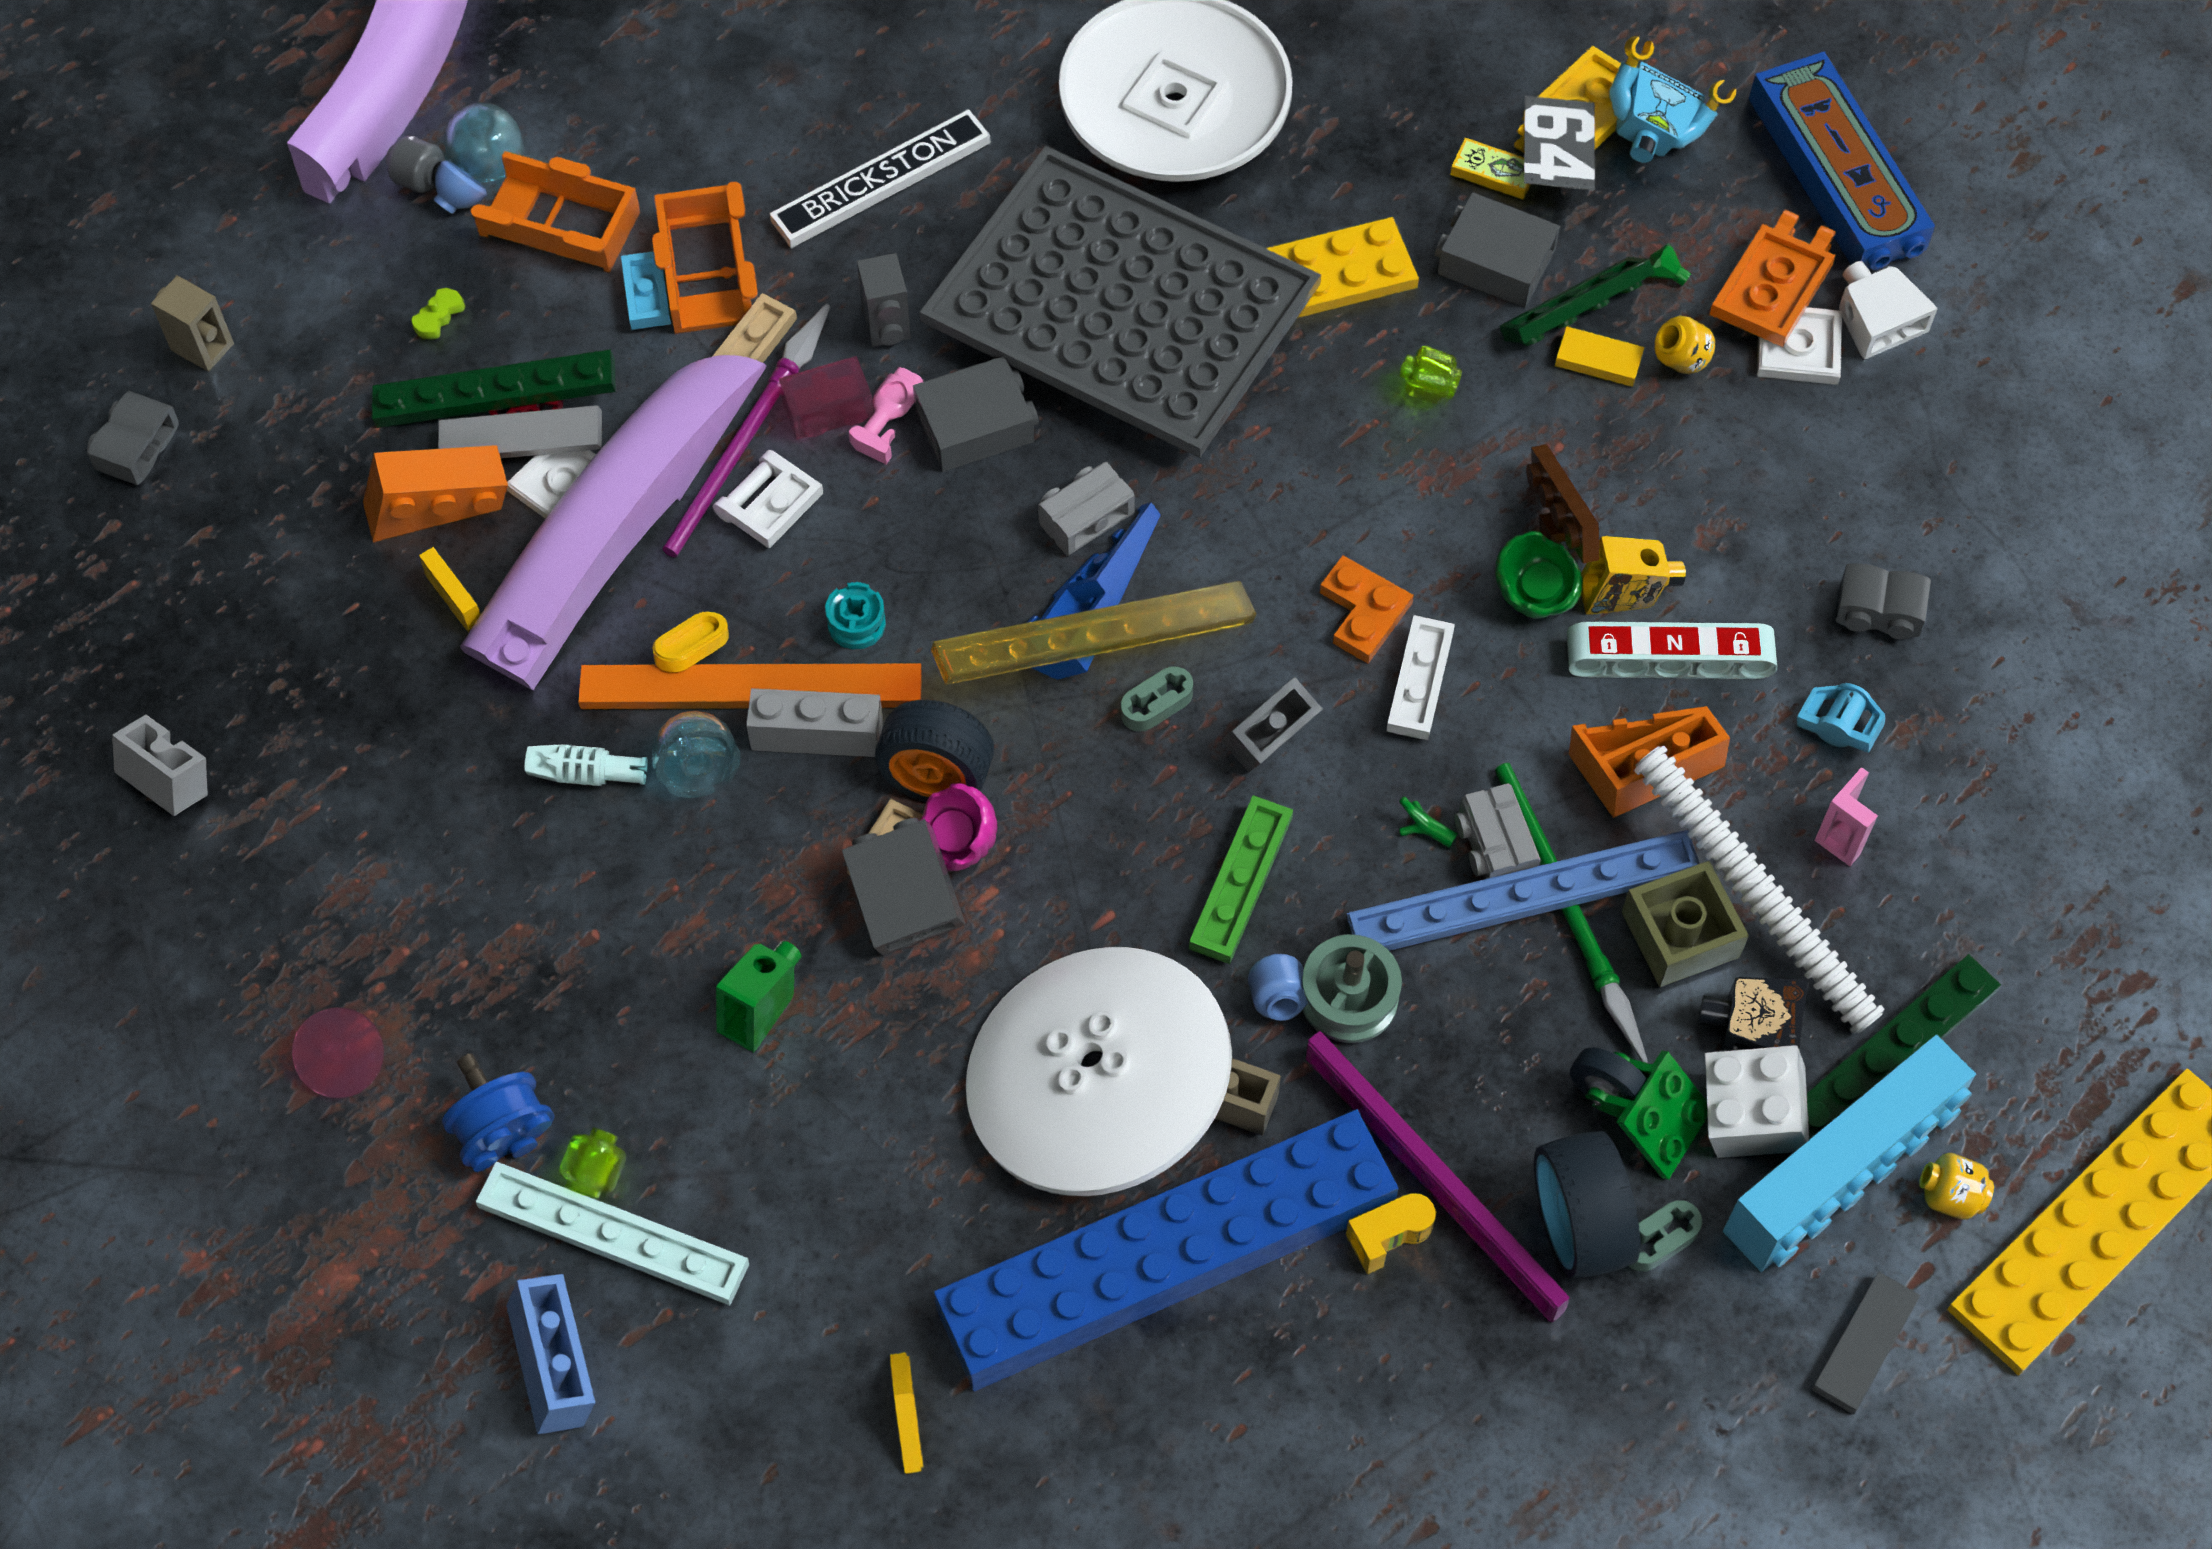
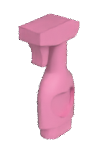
[849,367,923,465]

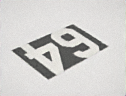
[1524,96,1595,190]

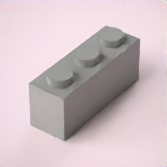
[747,688,883,757]

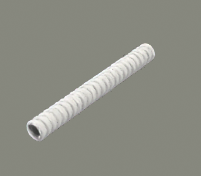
[1634,746,1884,1034]

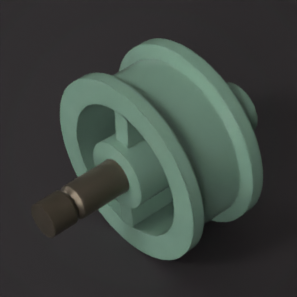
[1302,935,1402,1043]

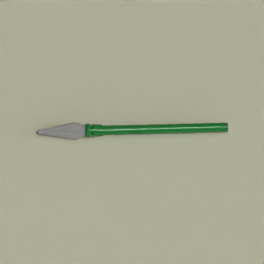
[1495,763,1648,1063]

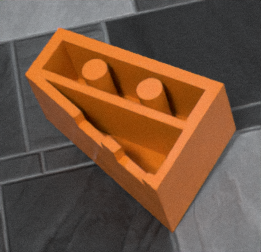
[363,445,508,542]
[1569,706,1730,818]

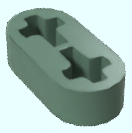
[1121,667,1193,732]
[1629,1200,1702,1271]

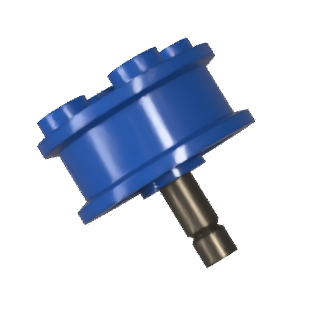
[442,1053,554,1172]

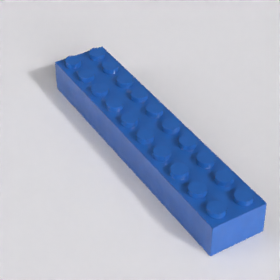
[934,1109,1399,1392]

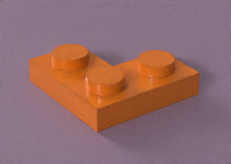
[1320,555,1414,664]

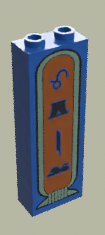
[1749,52,1935,270]

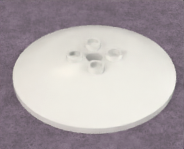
[1059,0,1292,181]
[966,947,1232,1196]

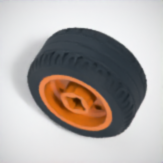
[875,700,994,802]

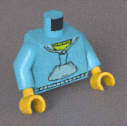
[1609,36,1736,163]

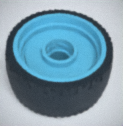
[1533,1131,1640,1278]

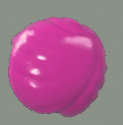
[919,783,998,872]

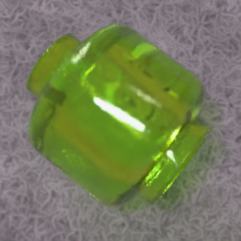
[1399,346,1462,405]
[559,1128,627,1200]

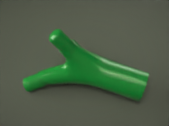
[1399,796,1458,848]

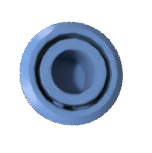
[434,160,487,214]

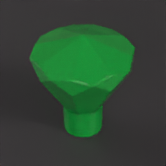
[1649,243,1691,286]

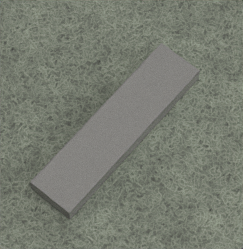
[438,405,602,458]

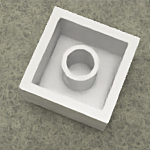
[1705,1045,1809,1158]

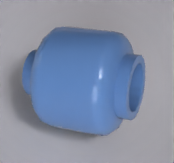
[1248,954,1308,1021]

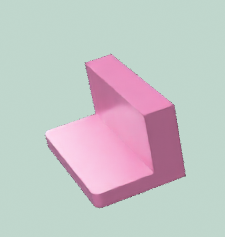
[1815,767,1878,866]

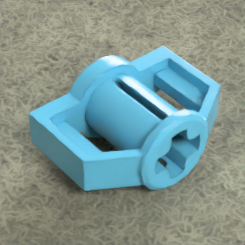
[1797,683,1885,753]

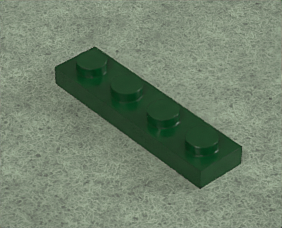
[1499,257,1655,346]

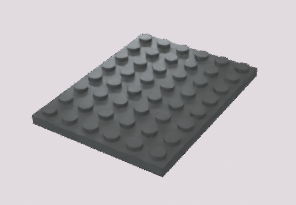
[919,146,1321,458]

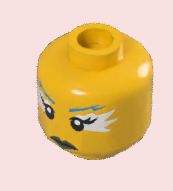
[1654,316,1715,374]
[1920,1153,1994,1220]

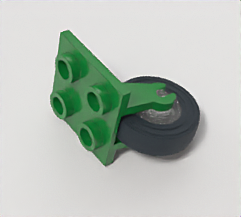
[1570,1047,1708,1180]

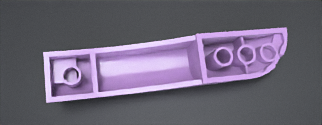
[287,0,468,204]
[460,355,766,690]

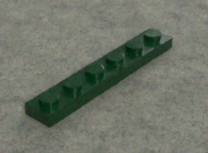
[372,349,616,428]
[1807,954,2001,1140]

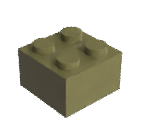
[1621,861,1749,987]

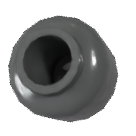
[386,136,446,193]

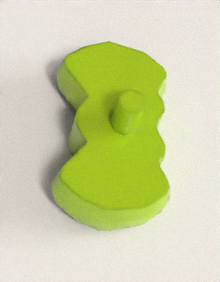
[411,288,465,340]

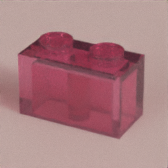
[779,356,874,440]

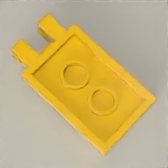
[1514,46,1621,153]

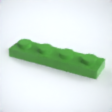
[1189,795,1293,964]

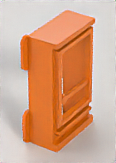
[471,151,640,273]
[652,182,758,334]

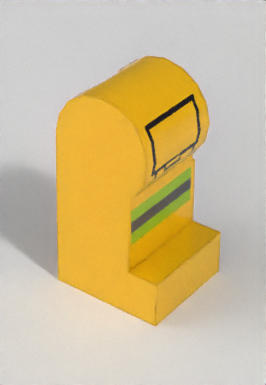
[1346,1193,1436,1274]

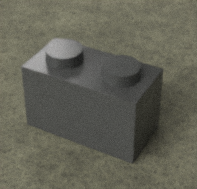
[857,253,911,347]
[1221,677,1323,772]

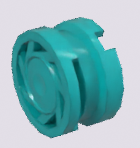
[825,582,886,650]

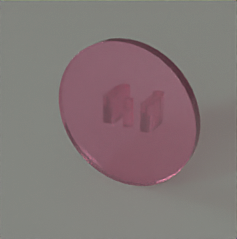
[292,1007,384,1098]

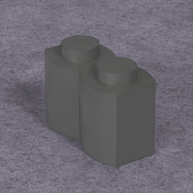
[87,391,179,485]
[1835,563,1931,639]

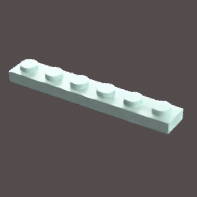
[476,1161,749,1305]

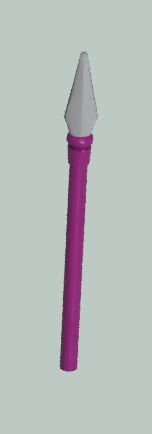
[663,304,830,558]

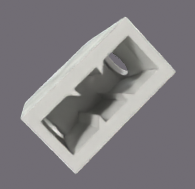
[1839,261,1937,360]

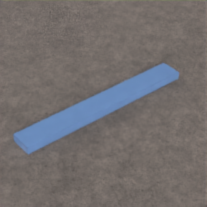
[1347,830,1700,951]

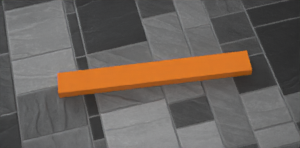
[578,663,922,709]

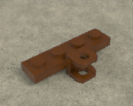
[1526,444,1600,564]

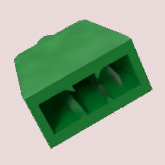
[716,941,802,1053]

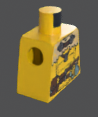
[1581,536,1686,615]

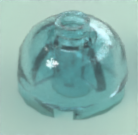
[444,102,524,183]
[652,710,740,798]

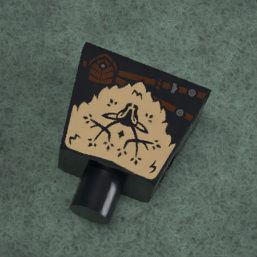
[1698,977,1809,1051]

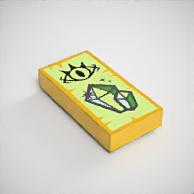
[1450,138,1531,200]

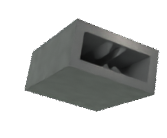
[1435,192,1560,308]
[913,357,1039,472]
[842,818,966,956]

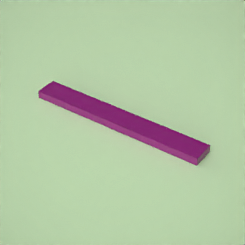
[1306,1031,1570,1323]

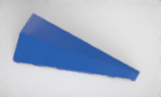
[1001,502,1160,680]

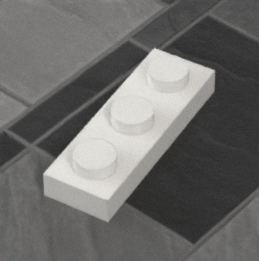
[1386,615,1455,740]

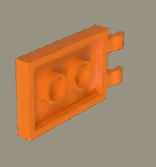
[1709,210,1836,347]

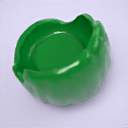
[1495,531,1583,619]

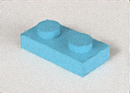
[621,251,671,330]

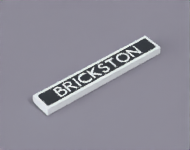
[770,109,990,248]

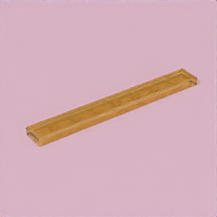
[931,581,1257,685]

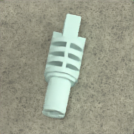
[525,744,648,786]

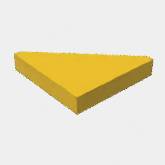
[890,1352,923,1474]

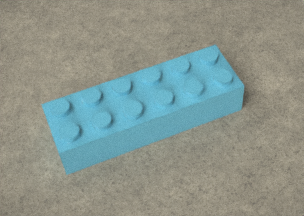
[1723,1034,1976,1272]

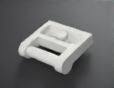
[713,450,823,549]

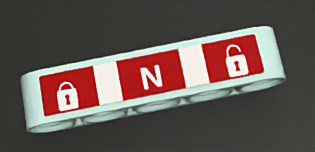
[1567,622,1777,679]

